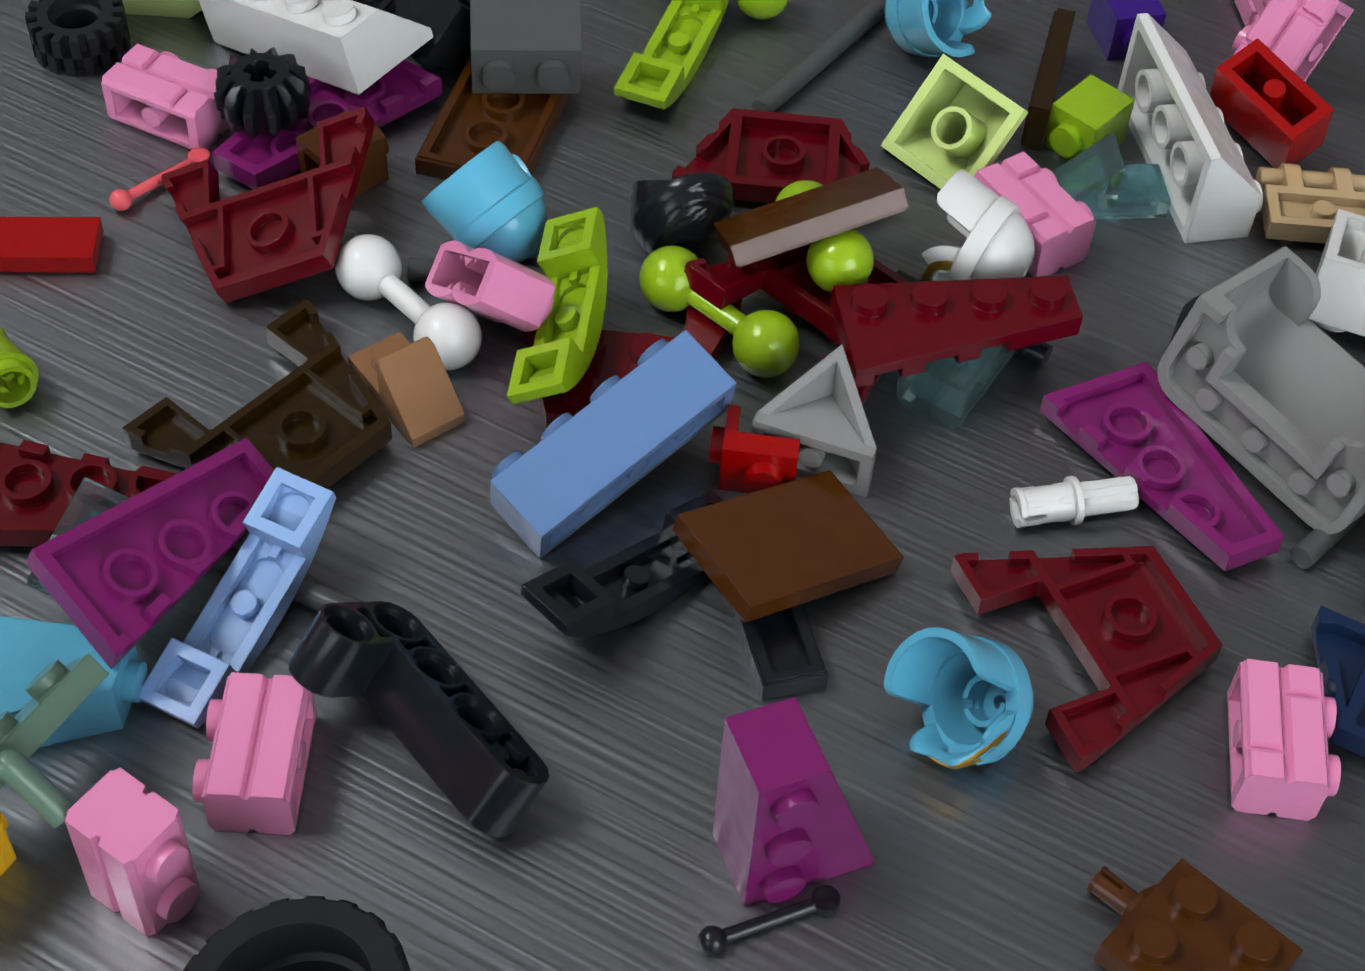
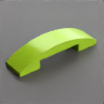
[614,0,729,110]
[507,206,608,405]

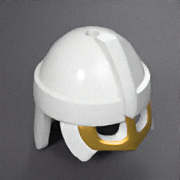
[920,169,1035,281]

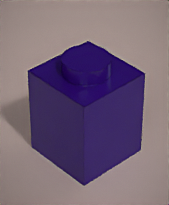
[1086,0,1166,61]

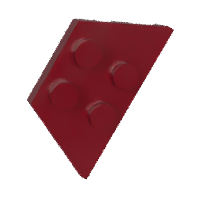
[672,108,870,203]

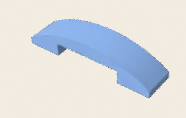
[140,467,336,729]

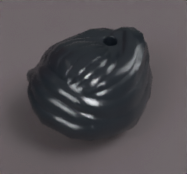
[630,172,735,254]

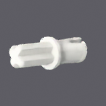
[1009,475,1139,528]

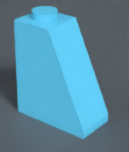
[0,616,148,747]

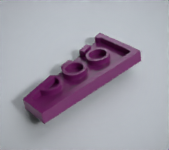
[1040,361,1285,571]
[26,437,274,669]

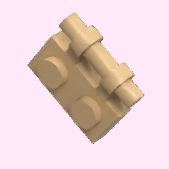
[1256,163,1365,244]

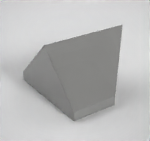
[751,344,877,497]

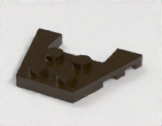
[122,299,392,489]

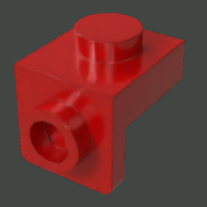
[709,405,800,493]

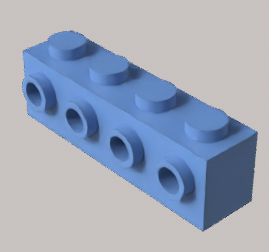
[490,330,737,559]

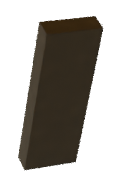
[1021,8,1076,152]

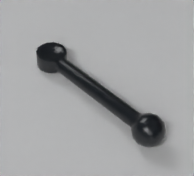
[698,885,841,955]

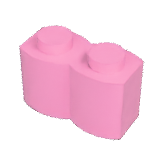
[425,241,556,332]

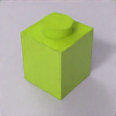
[1043,74,1135,171]

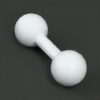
[335,234,482,371]

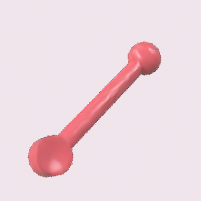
[109,148,211,211]

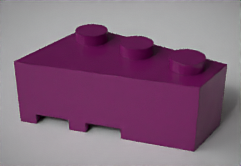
[712,697,876,906]

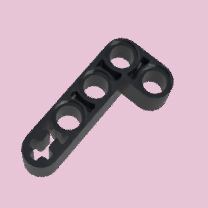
[289,601,549,837]

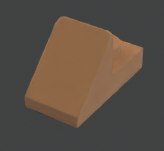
[348,332,466,448]

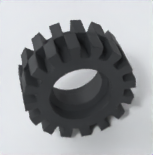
[25,0,131,77]

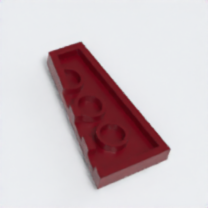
[830,275,1083,388]
[0,440,177,547]

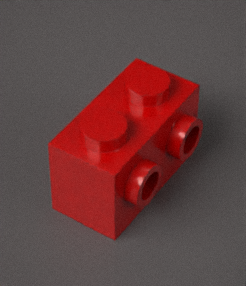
[1210,38,1334,168]

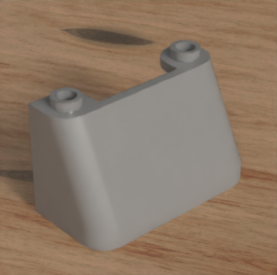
[1157,246,1365,535]

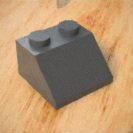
[470,0,581,94]

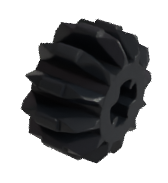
[214,47,311,139]

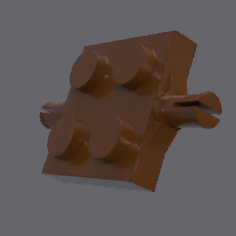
[1087,859,1303,971]

